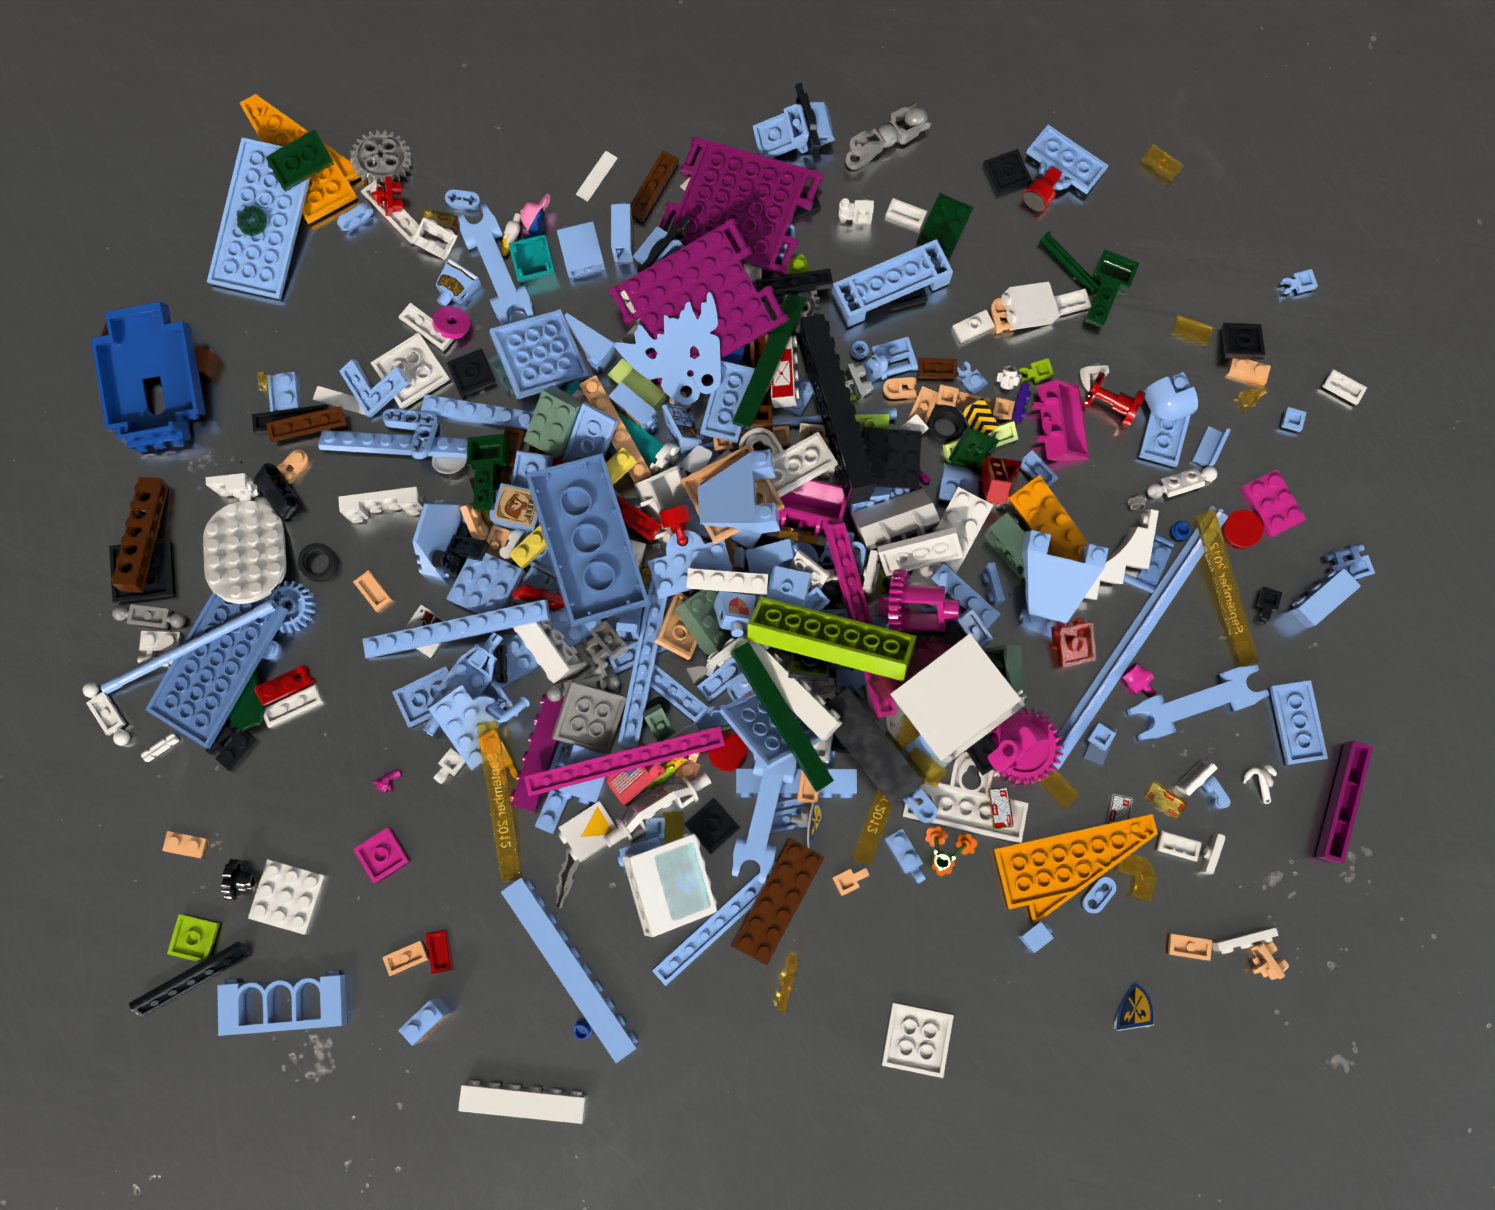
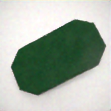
[229,669,266,731]

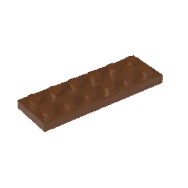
[731,838,825,965]

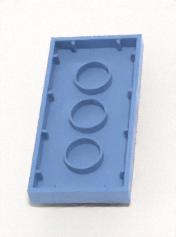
[526,453,649,628]

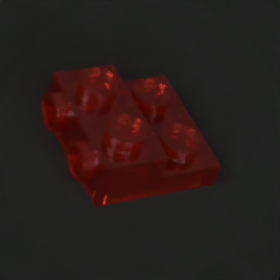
[1051,617,1096,668]

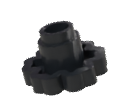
[221,859,256,901]

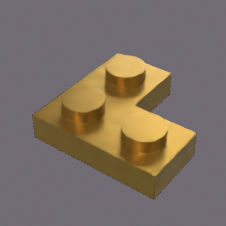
[778,527,818,545]

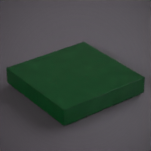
[949,426,999,473]

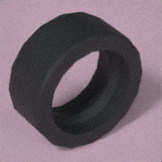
[927,405,965,444]
[298,543,338,582]

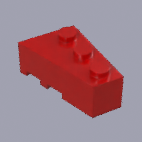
[979,455,1022,505]

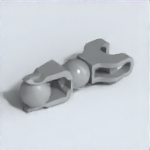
[845,103,932,170]

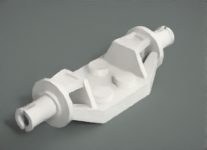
[603,772,711,848]

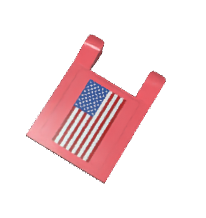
[604,741,665,806]

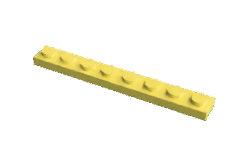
[509,447,638,569]

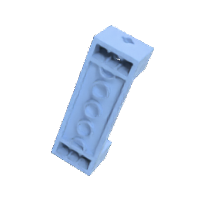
[832,239,953,328]

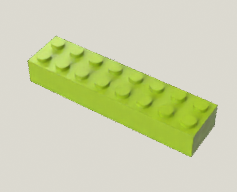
[747,596,916,681]

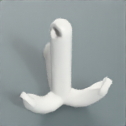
[1243,764,1277,804]

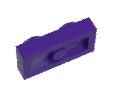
[1011,383,1031,425]

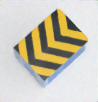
[959,398,999,434]

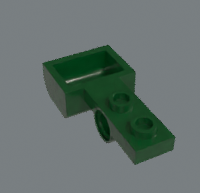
[1085,249,1140,328]
[467,434,510,512]

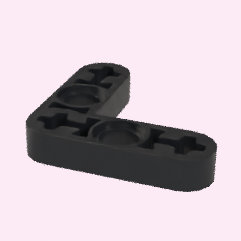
[432,523,472,578]

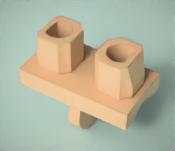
[1250,941,1289,980]

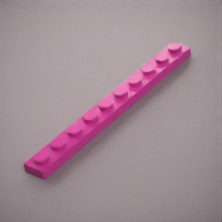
[824,523,897,719]
[524,726,725,796]

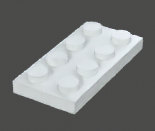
[877,527,963,577]

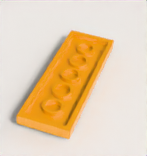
[1008,475,1088,562]

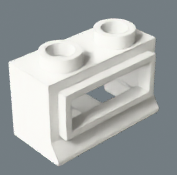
[411,217,457,260]

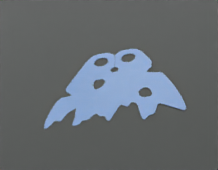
[614,292,721,405]

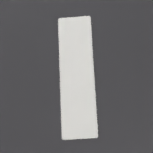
[576,151,617,201]
[313,386,366,415]

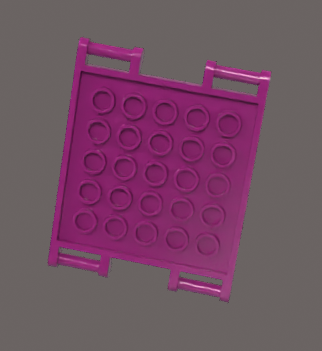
[659,137,824,276]
[608,218,789,391]

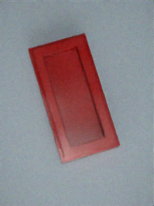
[425,929,453,974]

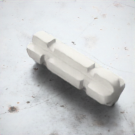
[141,733,179,762]

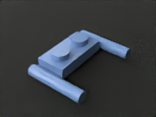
[1123,526,1175,594]

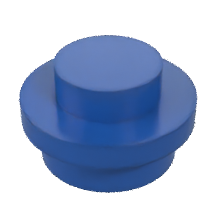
[1171,521,1192,540]
[573,1019,593,1040]

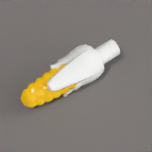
[500,213,521,256]

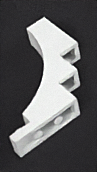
[1084,509,1159,600]

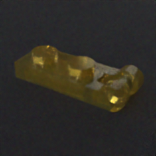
[774,954,798,1013]

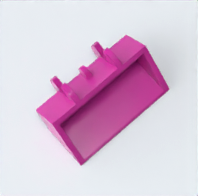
[1032,379,1089,462]
[778,479,846,537]

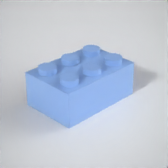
[1290,569,1361,628]

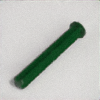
[1039,231,1099,293]

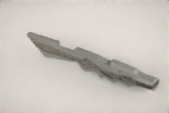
[554,803,595,908]

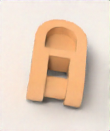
[990,298,1013,334]
[883,377,918,399]
[277,450,310,484]

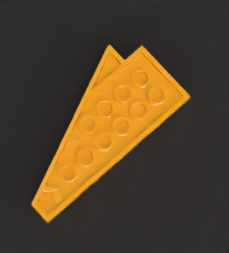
[240,94,361,224]
[994,814,1158,924]

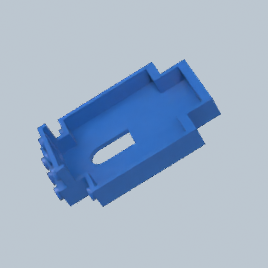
[90,302,206,452]

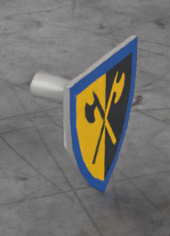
[791,802,823,848]
[1117,983,1155,1031]

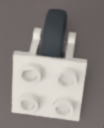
[788,550,842,597]

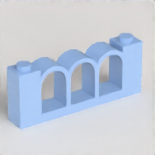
[217,971,347,1036]

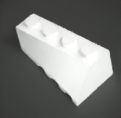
[513,620,589,684]

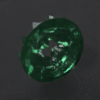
[236,205,267,236]

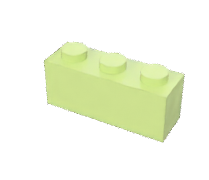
[607,358,667,411]

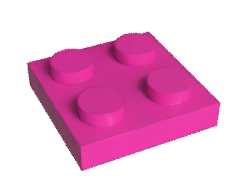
[353,827,409,883]

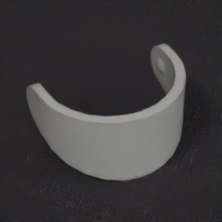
[686,666,708,683]

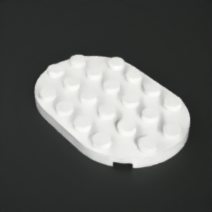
[203,501,286,604]

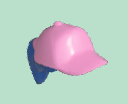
[520,193,551,239]

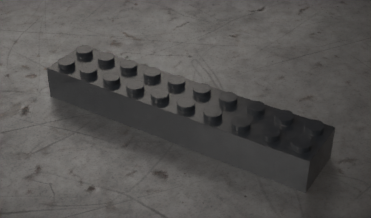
[797,314,877,505]

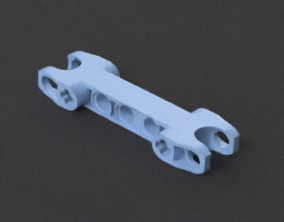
[457,204,534,325]
[1127,665,1270,741]
[732,756,796,883]

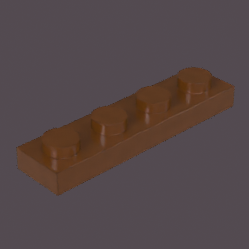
[630,150,679,222]
[266,406,347,442]

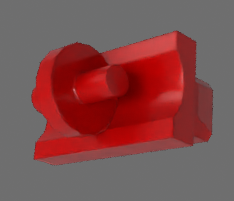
[371,176,403,216]

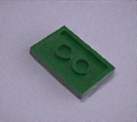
[266,129,334,192]
[916,193,974,258]

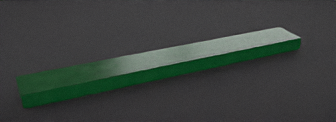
[732,293,806,430]
[730,642,834,792]

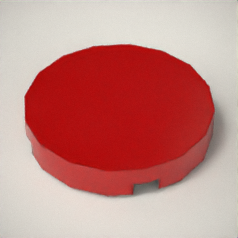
[1223,509,1263,548]
[708,732,747,772]

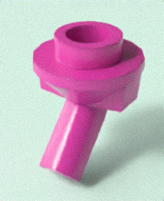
[372,769,400,792]

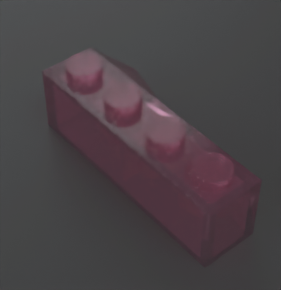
[868,636,951,701]

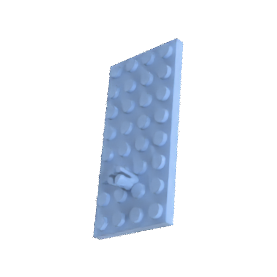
[207,138,310,300]

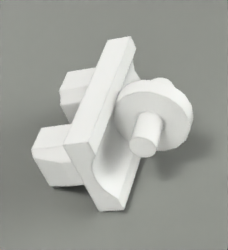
[845,363,873,402]

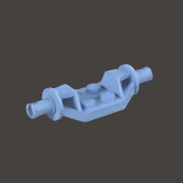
[422,632,503,736]

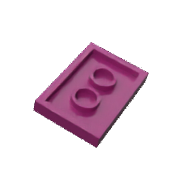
[1242,469,1306,538]

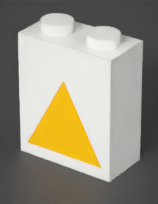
[558,801,617,863]

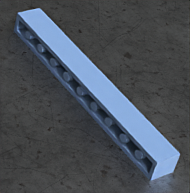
[501,878,638,1063]

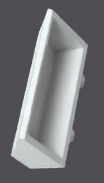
[634,466,705,554]
[850,488,940,551]

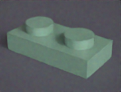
[642,704,675,742]

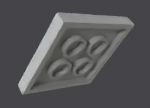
[551,681,627,753]

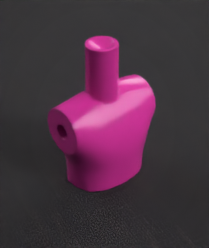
[1122,662,1157,697]

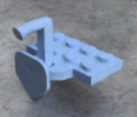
[427,682,530,770]

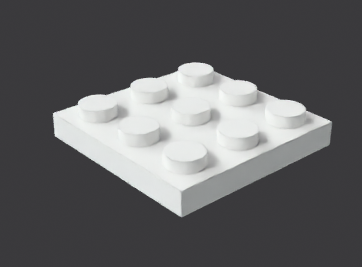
[371,332,450,409]
[248,859,326,935]
[881,1002,954,1078]

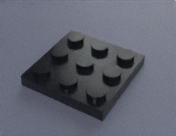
[863,427,922,490]
[109,538,173,604]

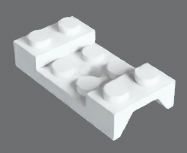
[338,487,425,523]

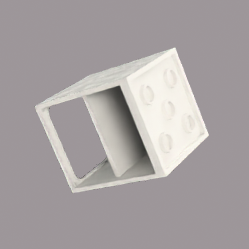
[890,634,1027,763]

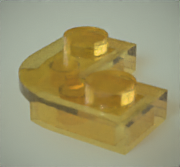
[1116,854,1157,902]

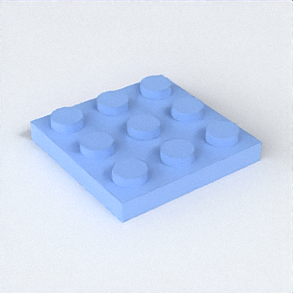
[446,553,525,614]

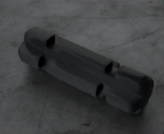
[495,645,508,684]

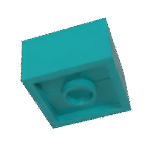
[508,235,556,284]

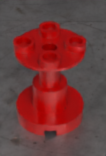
[1083,372,1146,427]

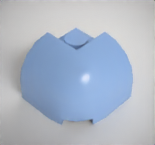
[1144,372,1198,421]
[938,463,979,502]

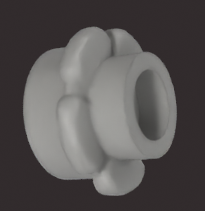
[1128,494,1147,510]

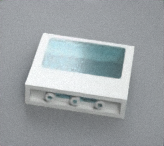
[622,833,717,937]

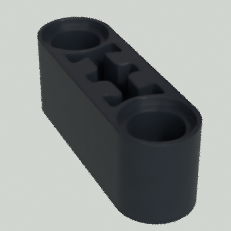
[254,463,300,519]

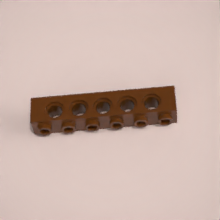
[112,477,169,593]

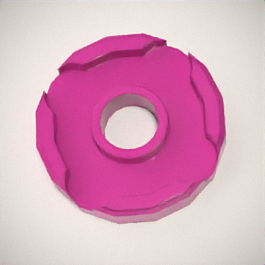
[432,306,471,339]

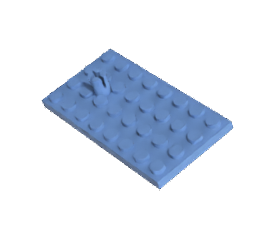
[145,593,289,749]

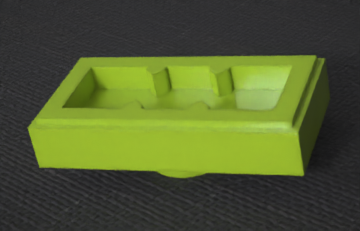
[855,413,889,434]

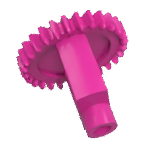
[878,569,960,634]
[987,708,1064,784]

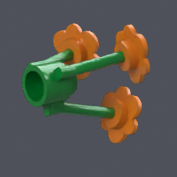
[925,826,978,876]

